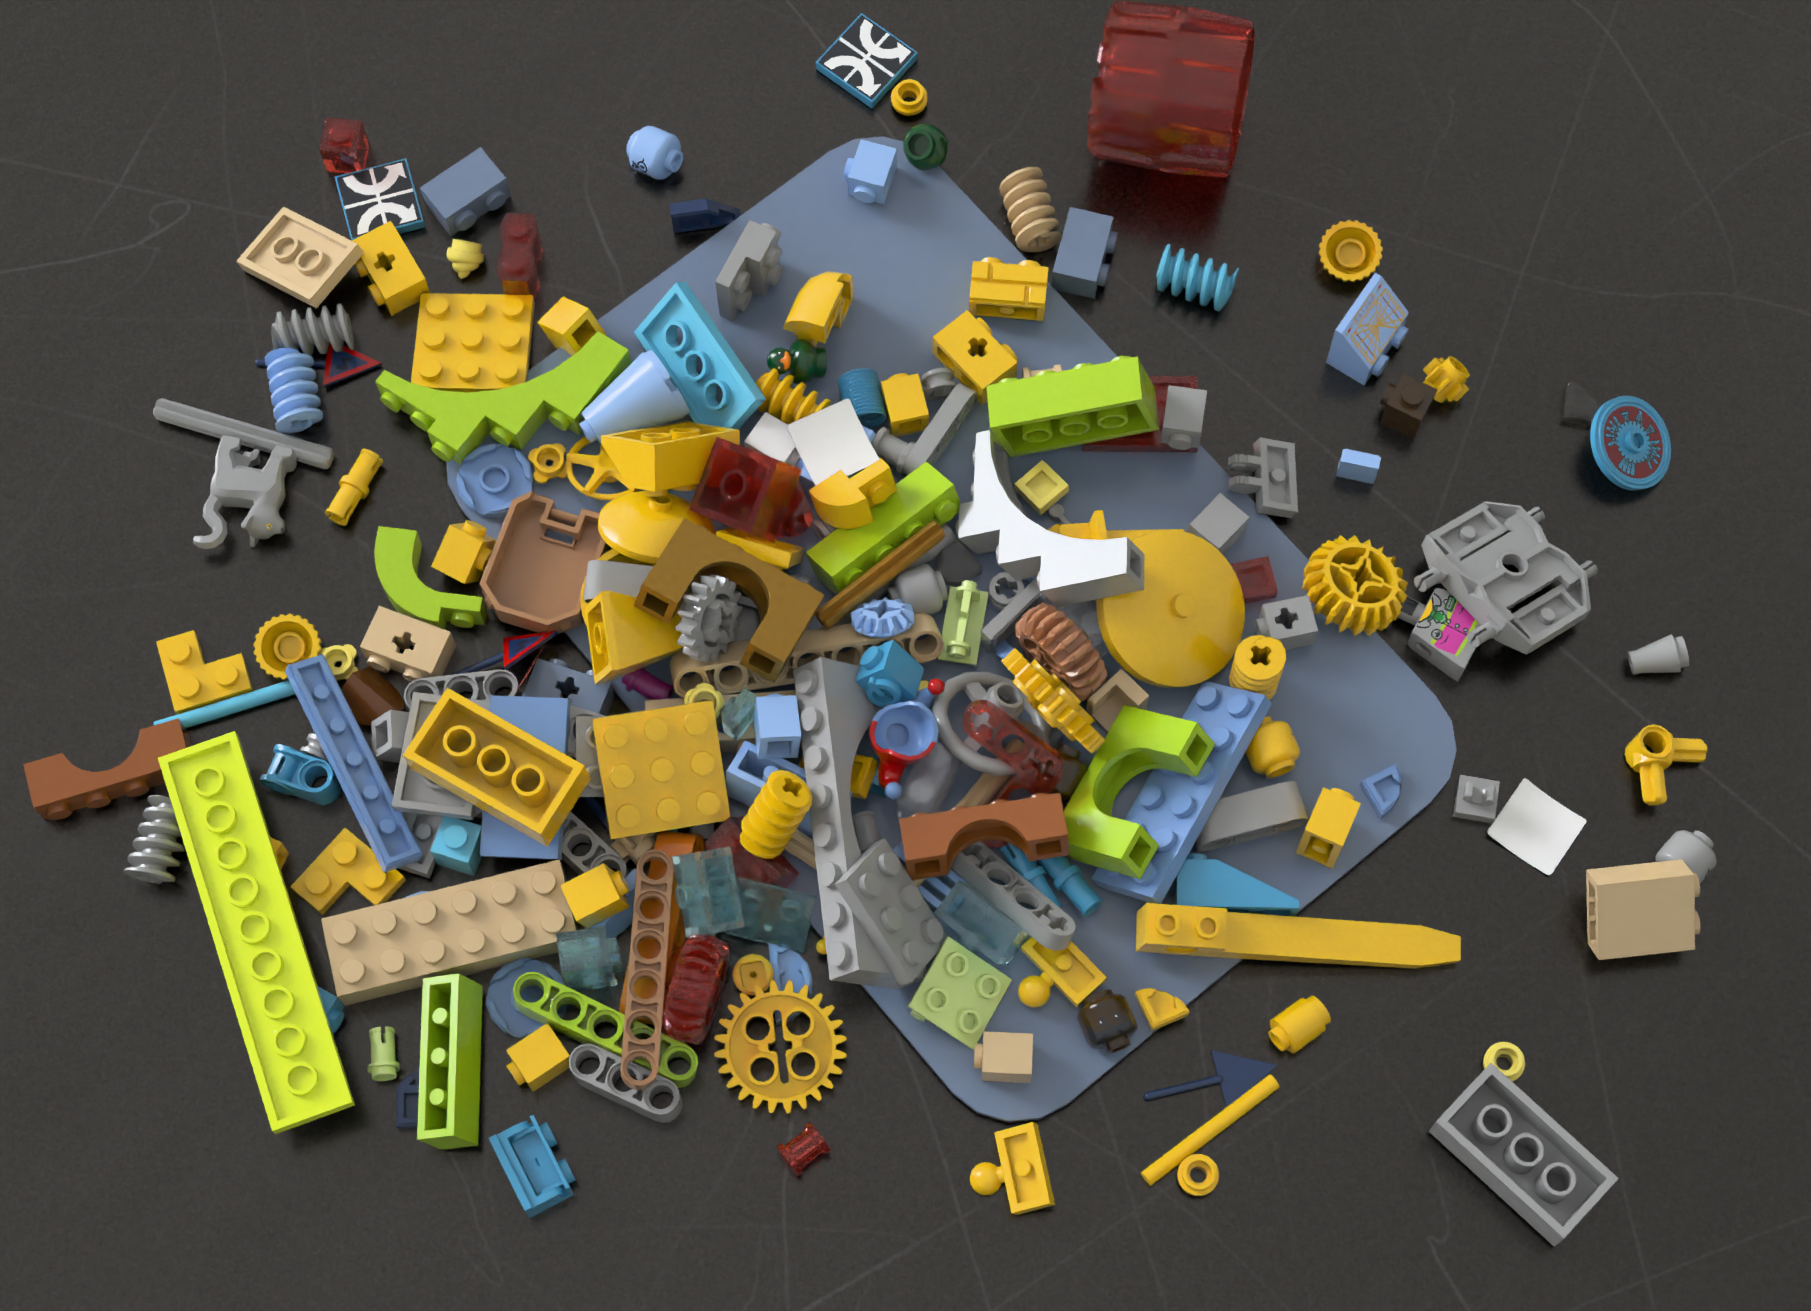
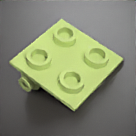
[907,936,1012,1050]

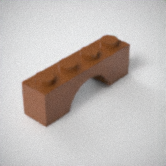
[23,718,191,820]
[899,793,1070,880]

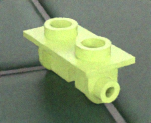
[938,580,989,666]

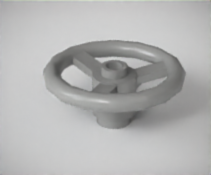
[932,672,1052,776]

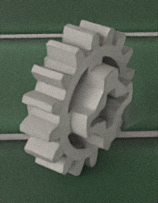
[676,574,743,663]

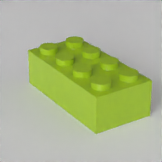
[986,356,1159,458]

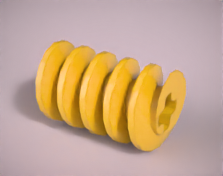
[755,368,831,425]
[1229,635,1286,700]
[740,770,813,859]

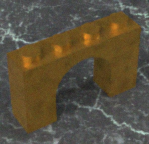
[634,518,824,683]

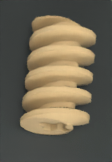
[999,167,1062,252]

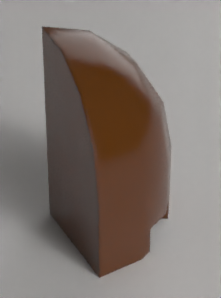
[341,666,404,726]

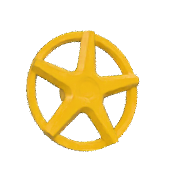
[566,436,639,500]

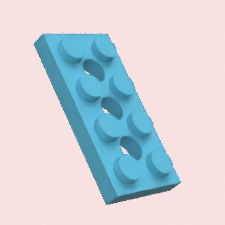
[634,282,766,430]

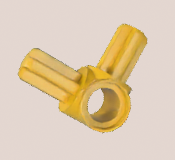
[1625,725,1707,806]

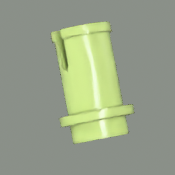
[367,1026,400,1081]

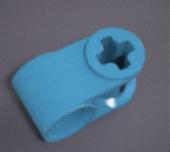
[259,744,342,805]

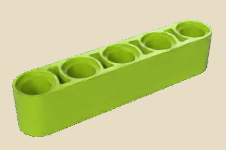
[513,972,698,1088]

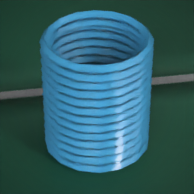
[837,368,887,429]

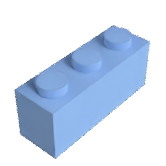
[725,740,853,837]

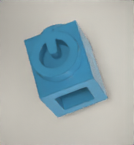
[855,640,924,708]

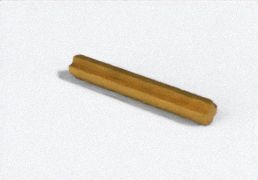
[815,521,945,629]

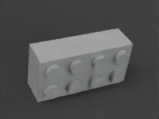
[1429,1063,1619,1247]

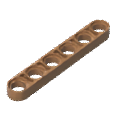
[620,849,674,1090]

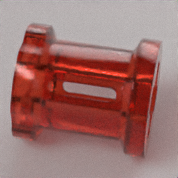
[776,1122,831,1176]

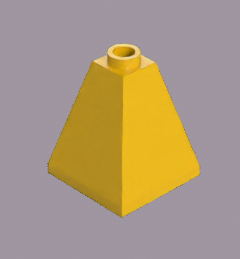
[585,591,684,685]

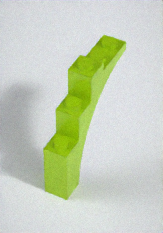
[375,331,632,465]

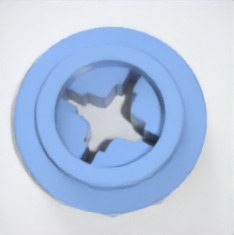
[851,597,915,638]

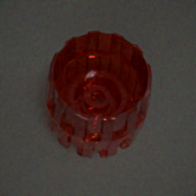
[1087,1,1255,177]

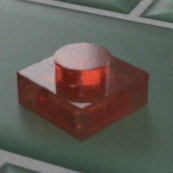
[1230,556,1278,604]

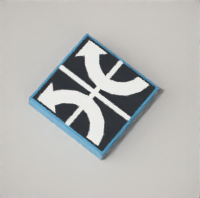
[815,13,918,109]
[335,158,425,241]

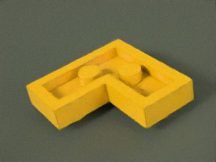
[156,630,253,714]
[291,828,406,916]

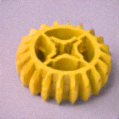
[1302,535,1408,637]

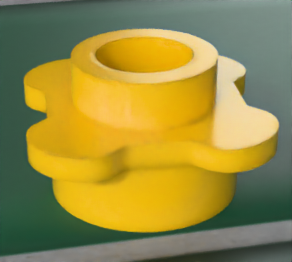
[528,443,568,484]

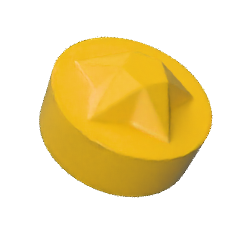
[733,954,774,996]

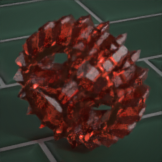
[662,933,730,1045]

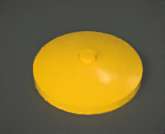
[1096,530,1245,688]

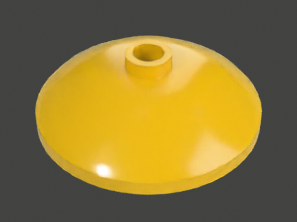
[598,491,715,564]

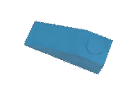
[1174,854,1300,917]

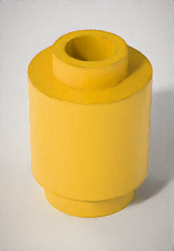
[1268,995,1331,1054]

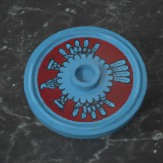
[1590,396,1671,491]

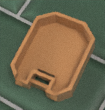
[480,490,611,634]

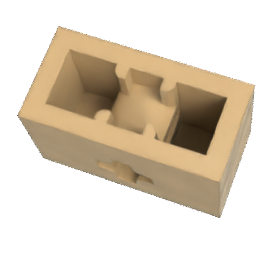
[360,606,456,682]

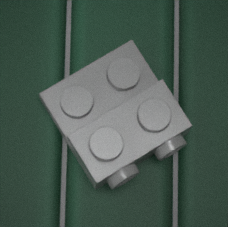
[715,220,783,321]

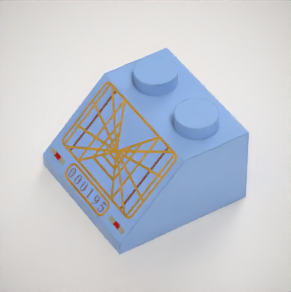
[1326,273,1409,386]

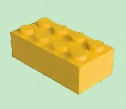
[403,688,591,847]

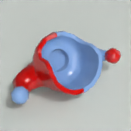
[869,678,945,799]

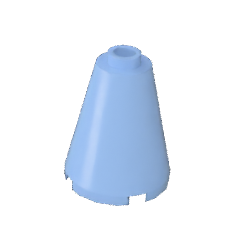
[579,349,690,446]

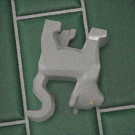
[193,435,297,549]

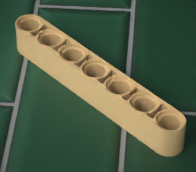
[669,613,944,698]

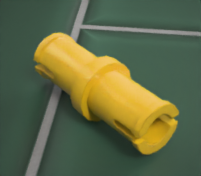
[325,449,383,525]

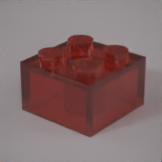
[689,437,802,543]

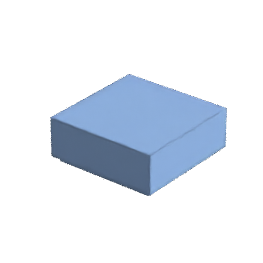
[1336,449,1381,484]

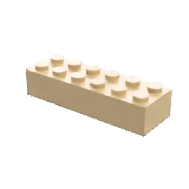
[321,859,582,1006]

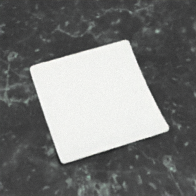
[787,399,879,486]
[1488,778,1586,875]

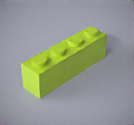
[806,461,961,595]
[417,973,483,1150]

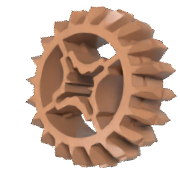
[1015,603,1107,701]

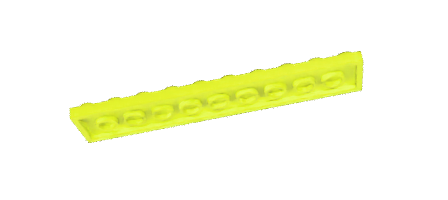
[158,731,355,1134]

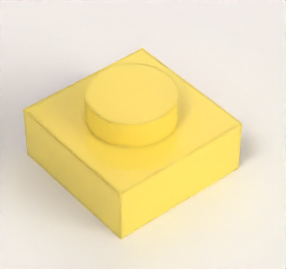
[1014,460,1069,516]

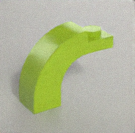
[374,526,487,630]

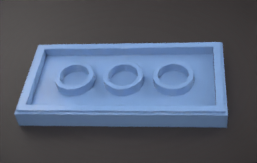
[480,695,572,860]

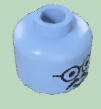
[626,126,683,180]

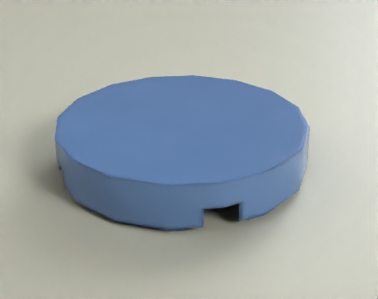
[456,443,534,519]
[486,958,567,1039]

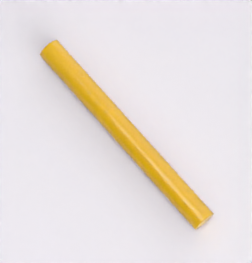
[1141,1074,1280,1186]

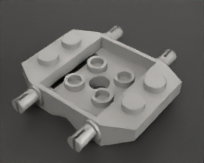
[1414,501,1598,655]

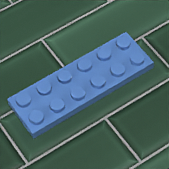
[1091,681,1272,904]

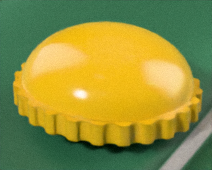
[1319,220,1383,283]
[253,614,322,680]

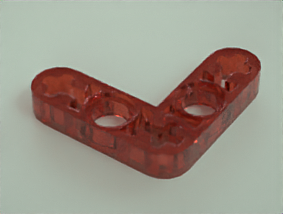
[963,699,1064,848]

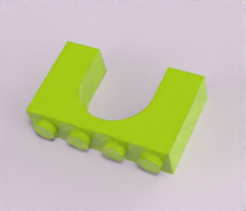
[1064,705,1215,879]

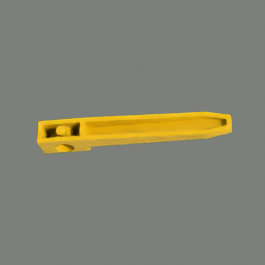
[1136,903,1461,969]

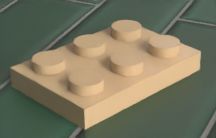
[236,207,364,309]

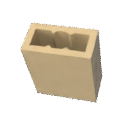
[1586,859,1700,960]

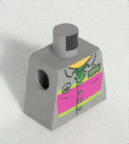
[1398,588,1481,681]

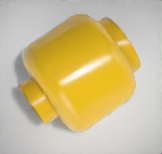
[1245,716,1300,779]

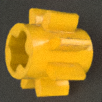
[1422,356,1470,403]

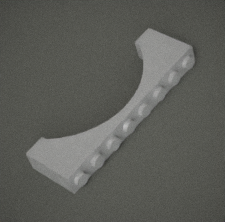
[793,657,927,989]

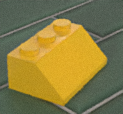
[601,421,740,497]

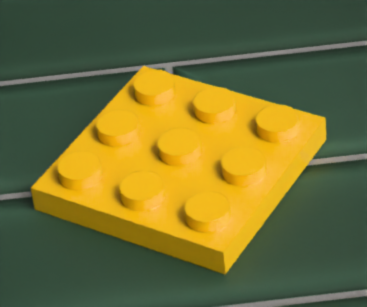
[411,293,535,393]
[592,700,731,839]

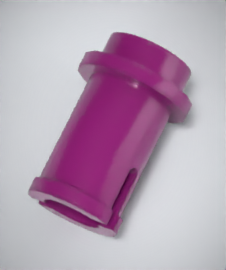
[621,666,674,700]

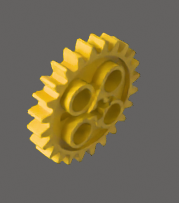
[1001,648,1106,754]
[714,980,847,1114]

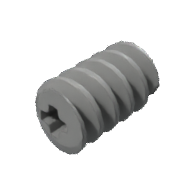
[271,303,354,356]
[123,795,185,884]

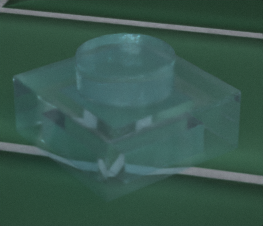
[721,688,758,741]

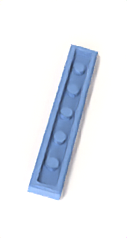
[285,654,423,873]

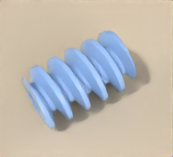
[265,348,323,434]

